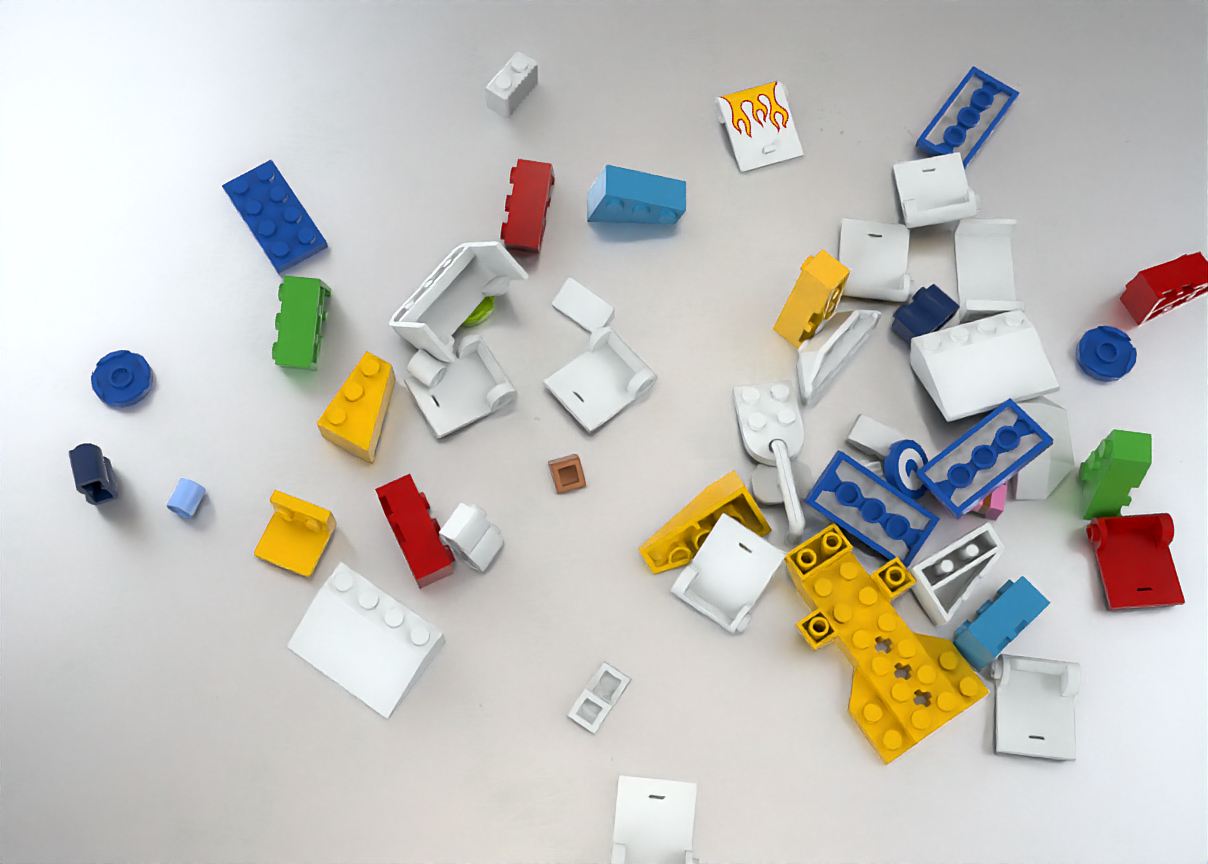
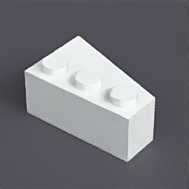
[908,522,1006,627]

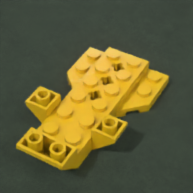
[784,523,990,765]

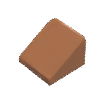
[548,454,587,494]

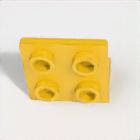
[254,490,337,578]

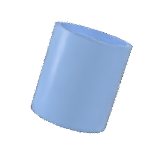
[166,478,206,518]

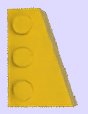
[773,249,850,349]
[316,351,396,465]

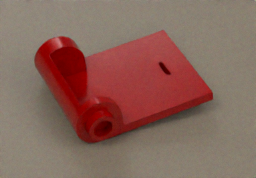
[1086,513,1185,610]

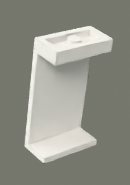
[953,217,1025,323]

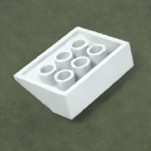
[910,308,1060,422]
[286,562,446,720]

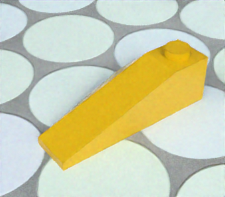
[638,470,772,574]

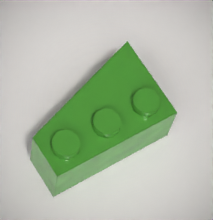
[272,276,332,371]
[1079,429,1152,520]

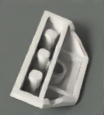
[796,310,882,406]
[1011,396,1075,501]

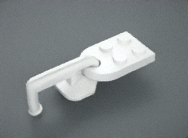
[732,379,814,548]

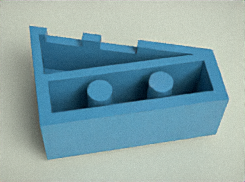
[587,164,686,224]
[953,575,1051,672]

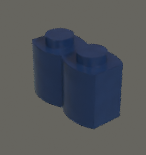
[891,284,960,345]
[69,443,119,505]

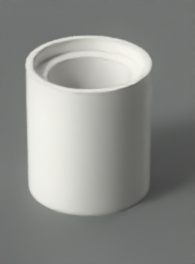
[407,349,447,388]

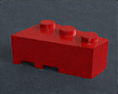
[500,159,555,253]
[1119,251,1208,326]
[375,474,456,589]

